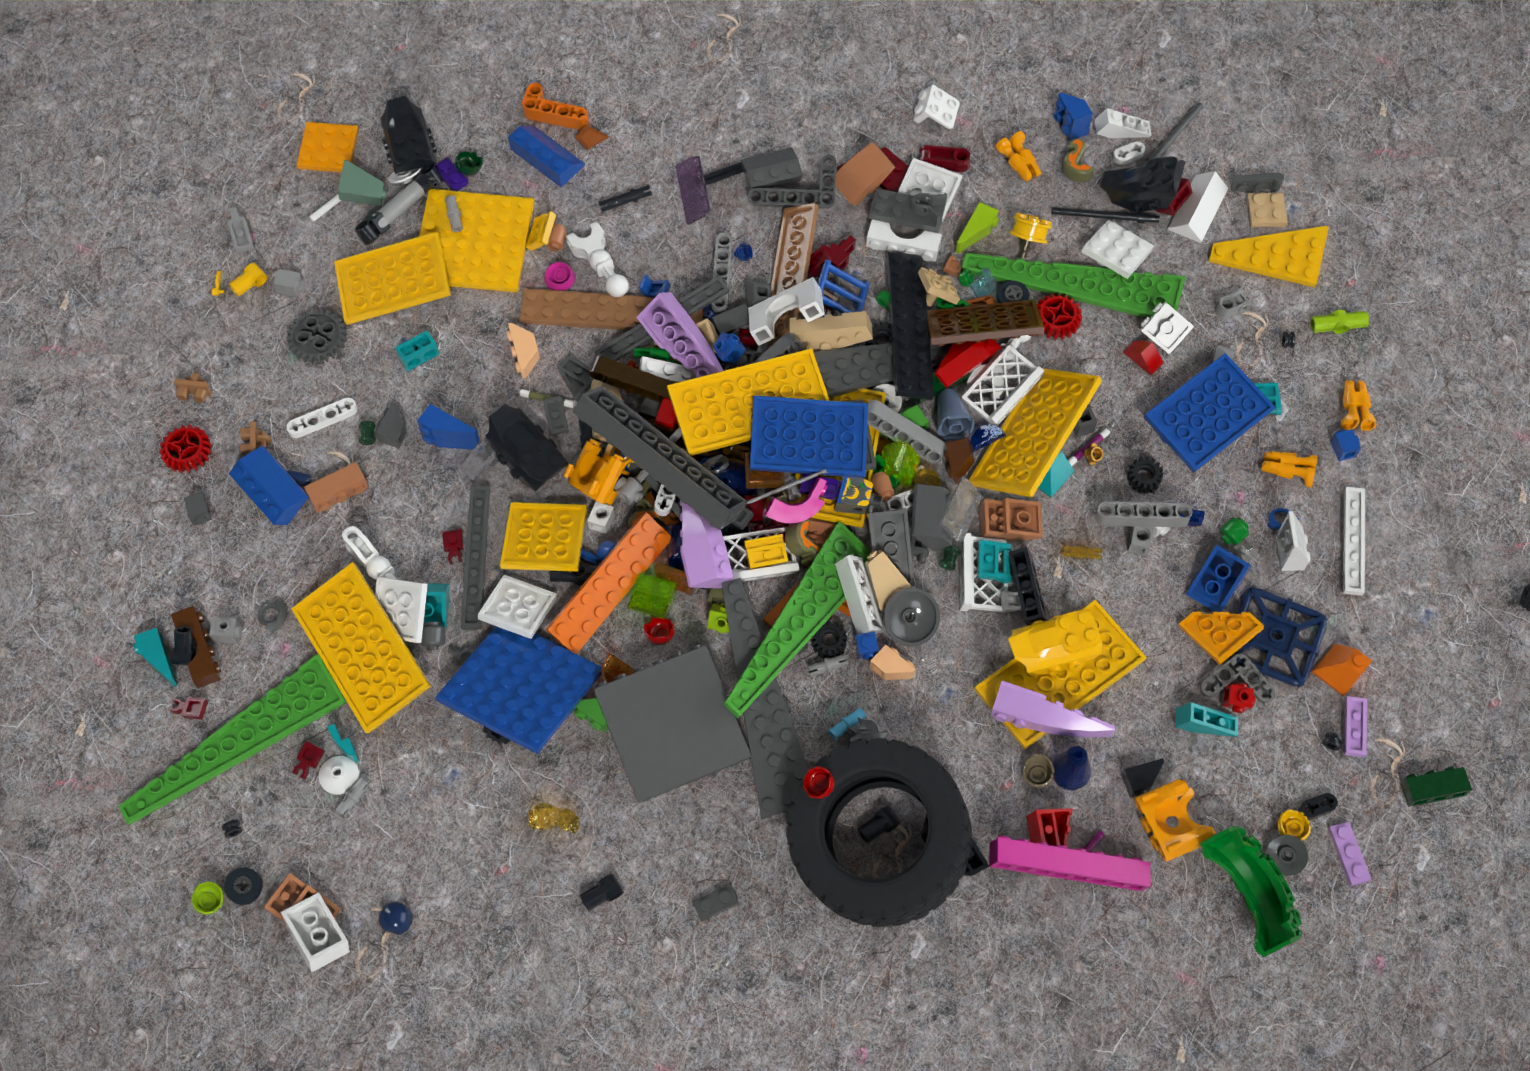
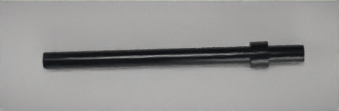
[1052,207,1160,224]

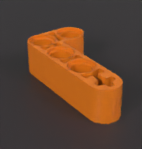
[522,83,589,130]

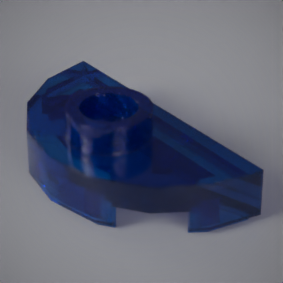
[970,424,1006,452]

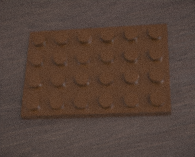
[927,299,1044,346]

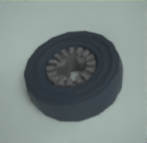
[224,867,263,905]

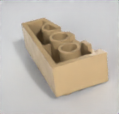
[790,311,873,352]

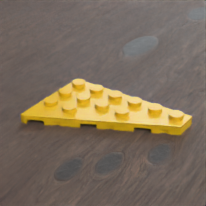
[1209,226,1329,288]

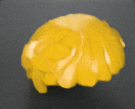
[1278,809,1311,841]

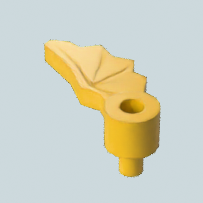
[212,271,224,296]

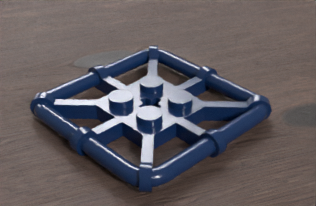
[1228,587,1328,688]

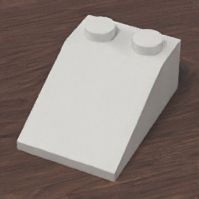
[1276,511,1310,571]
[281,893,350,972]

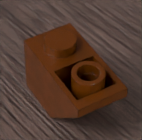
[944,437,975,484]

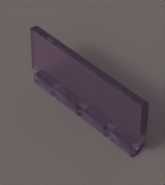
[675,156,711,225]

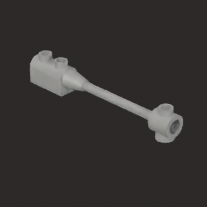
[614,427,682,504]

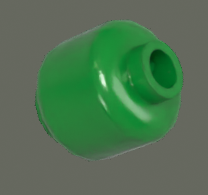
[1220,517,1249,545]

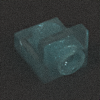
[970,268,996,298]

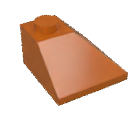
[1312,644,1372,697]

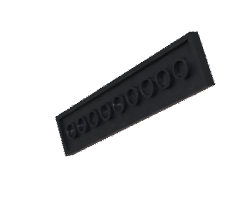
[886,252,934,400]

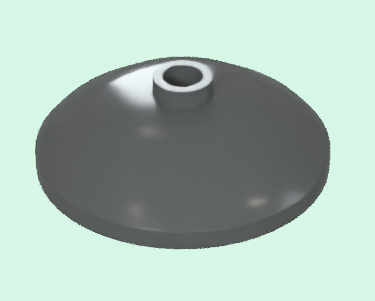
[883,588,940,647]

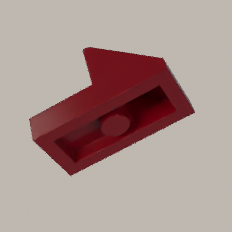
[807,245,832,279]

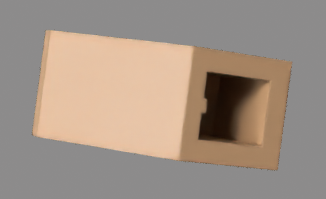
[869,645,916,680]

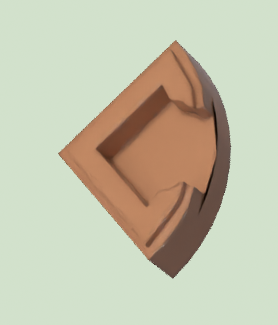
[943,255,961,278]

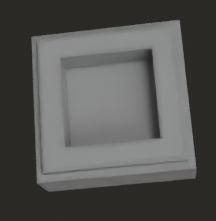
[1000,590,1022,613]

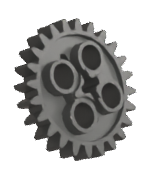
[286,308,347,364]

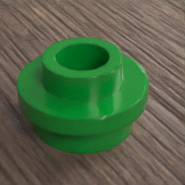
[959,269,974,287]

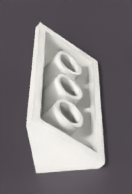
[1168,171,1228,243]
[835,555,885,635]

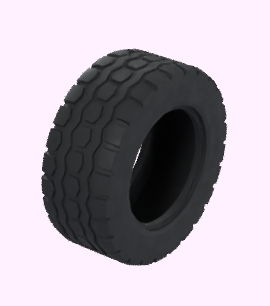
[787,738,972,927]

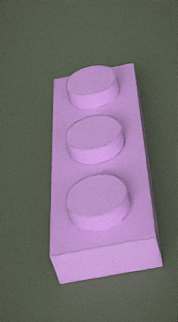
[1344,696,1367,757]
[1328,822,1371,886]

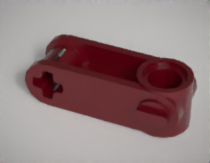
[918,145,971,173]

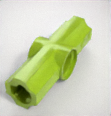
[1310,310,1369,334]

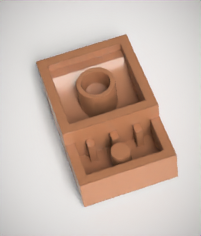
[830,142,895,205]
[979,498,1043,541]
[262,873,341,924]

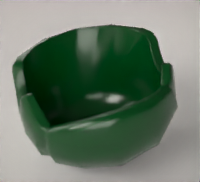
[455,151,483,176]

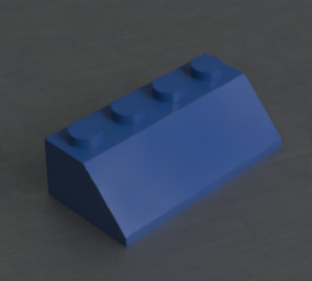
[508,126,585,187]
[229,446,309,525]

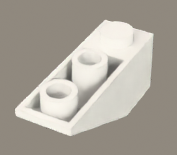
[1095,108,1151,138]

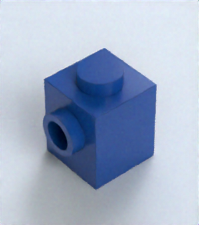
[1330,429,1361,461]
[854,632,879,660]

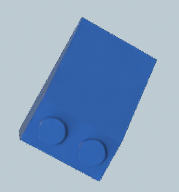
[417,404,481,450]
[1186,545,1252,612]

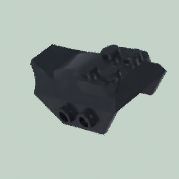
[380,96,437,174]
[1101,156,1186,212]
[485,404,569,492]

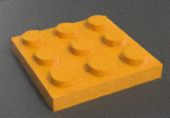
[297,122,359,173]

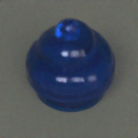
[733,243,753,261]

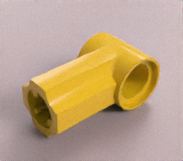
[228,263,268,297]

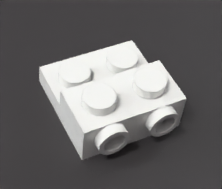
[1140,302,1194,354]

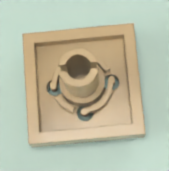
[918,267,960,306]

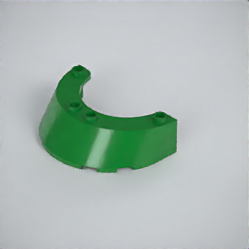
[1200,826,1302,958]

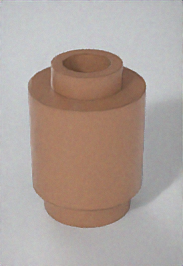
[546,224,567,252]
[871,472,894,502]

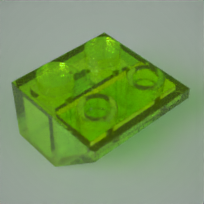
[627,573,677,619]

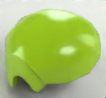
[191,881,224,915]

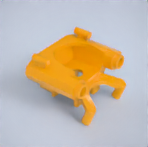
[563,438,633,505]
[1134,779,1215,862]

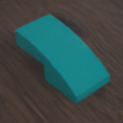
[327,724,359,763]

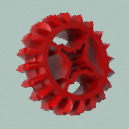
[1037,293,1082,341]
[159,424,212,474]

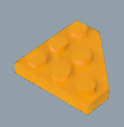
[1179,612,1264,665]

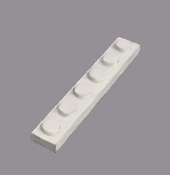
[1343,487,1365,596]

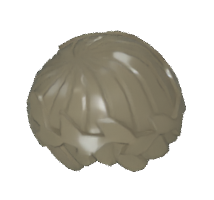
[1023,754,1055,788]

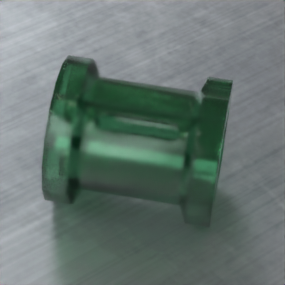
[358,421,376,445]
[939,546,961,571]

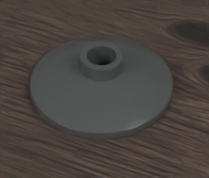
[1266,835,1309,876]

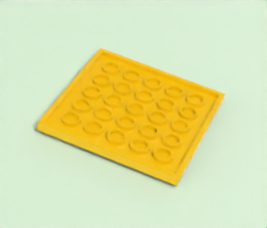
[419,189,535,293]

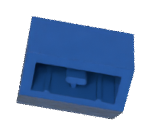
[1053,92,1093,141]

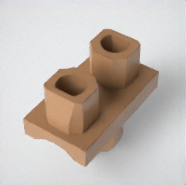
[174,372,212,403]
[240,421,271,456]

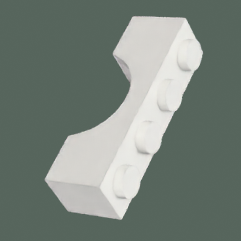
[866,219,942,262]

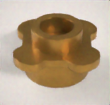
[1083,443,1103,466]

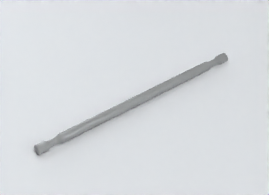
[747,469,827,504]

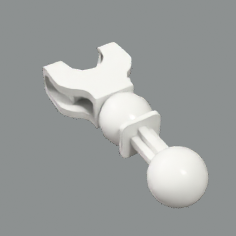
[566,221,629,298]
[966,335,1031,401]
[342,526,397,580]

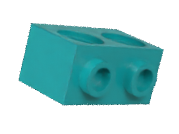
[395,330,439,372]

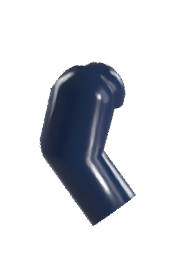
[703,304,716,322]

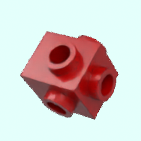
[1222,683,1255,713]

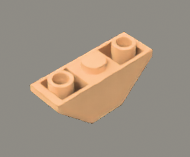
[506,323,540,379]

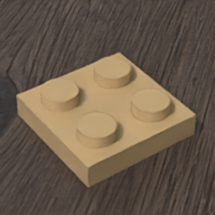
[1247,193,1288,227]

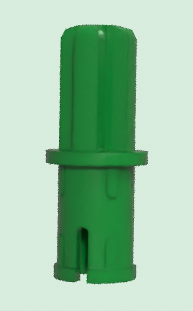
[634,346,671,360]

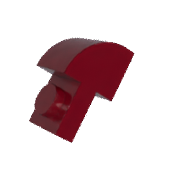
[829,235,856,270]

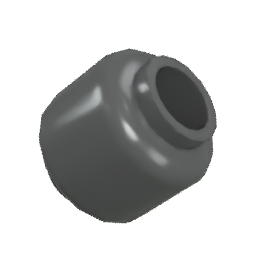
[420,622,445,650]

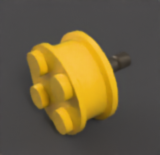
[1009,212,1052,258]

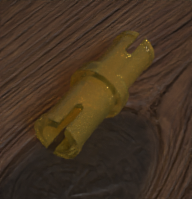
[1062,545,1102,560]

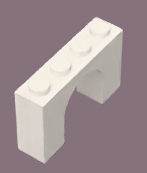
[748,277,824,345]

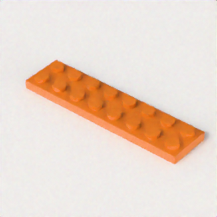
[545,512,672,654]

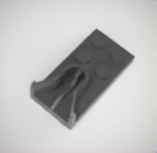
[868,188,947,233]
[866,508,915,586]

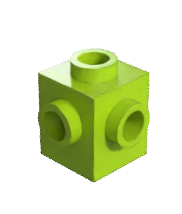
[707,603,730,633]

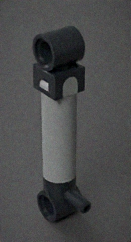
[354,164,444,245]

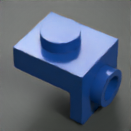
[639,275,670,298]

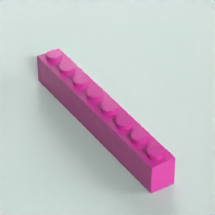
[989,836,1151,891]

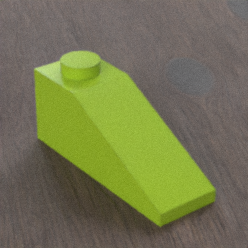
[956,202,1000,254]

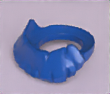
[1267,508,1299,530]

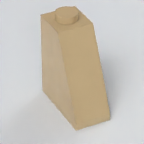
[865,550,912,612]

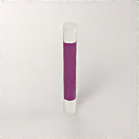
[1068,428,1110,466]

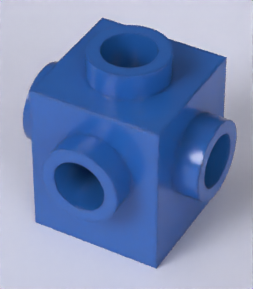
[713,333,746,364]

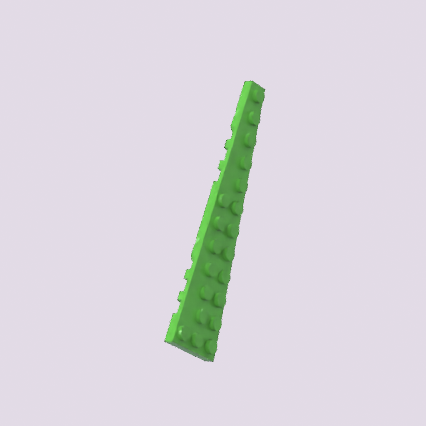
[961,253,1186,318]
[723,521,872,718]
[118,654,346,825]

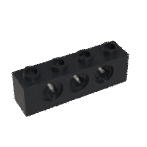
[1008,547,1047,626]

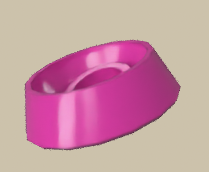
[544,262,575,291]

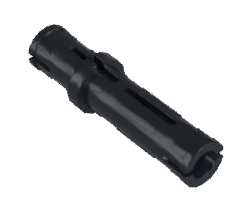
[598,184,652,213]

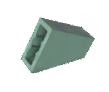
[338,160,387,206]

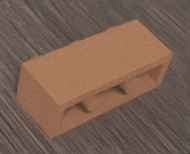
[304,462,369,513]

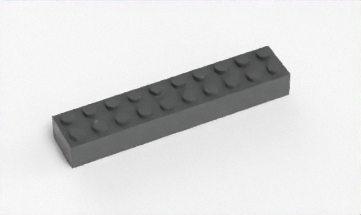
[573,386,748,530]

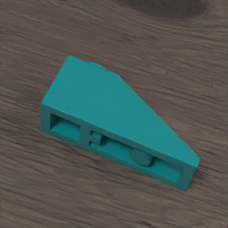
[133,627,177,687]
[1175,702,1238,737]

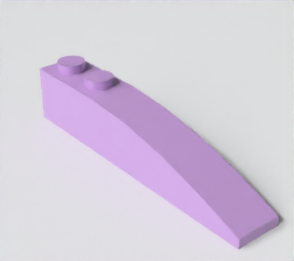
[636,292,723,377]
[680,500,734,589]
[991,681,1116,738]

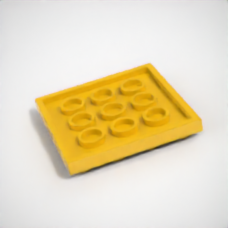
[500,502,587,572]

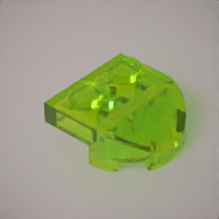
[882,441,921,487]

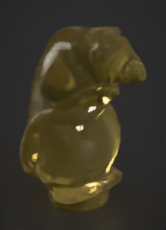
[528,803,580,834]

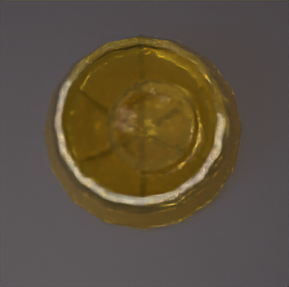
[910,468,941,490]

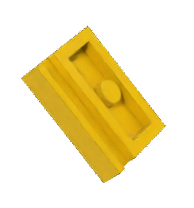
[526,211,556,251]
[744,534,788,569]

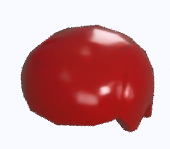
[644,617,675,645]
[803,767,835,799]

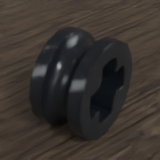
[1282,332,1295,348]
[1322,732,1343,751]
[221,820,243,838]

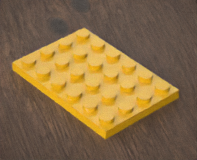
[334,232,451,325]

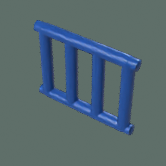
[818,259,870,318]

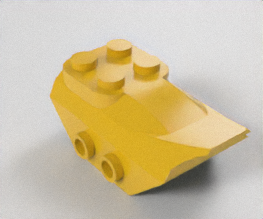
[1007,610,1102,675]

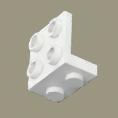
[913,84,959,129]

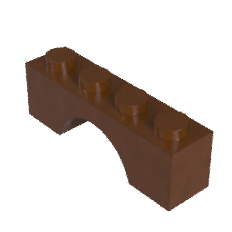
[171,606,221,688]

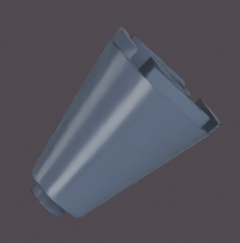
[937,389,975,441]

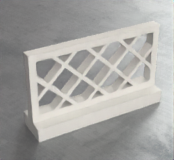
[961,345,1044,430]
[723,527,799,582]
[959,532,1008,612]

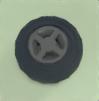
[996,281,1030,303]

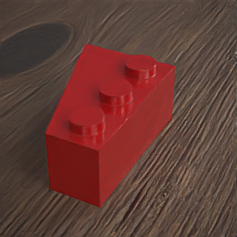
[1026,808,1073,876]

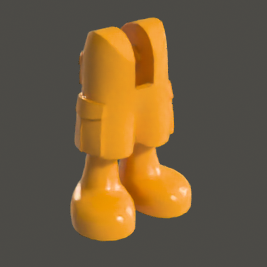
[995,131,1041,182]
[1341,380,1377,431]
[1261,451,1318,488]

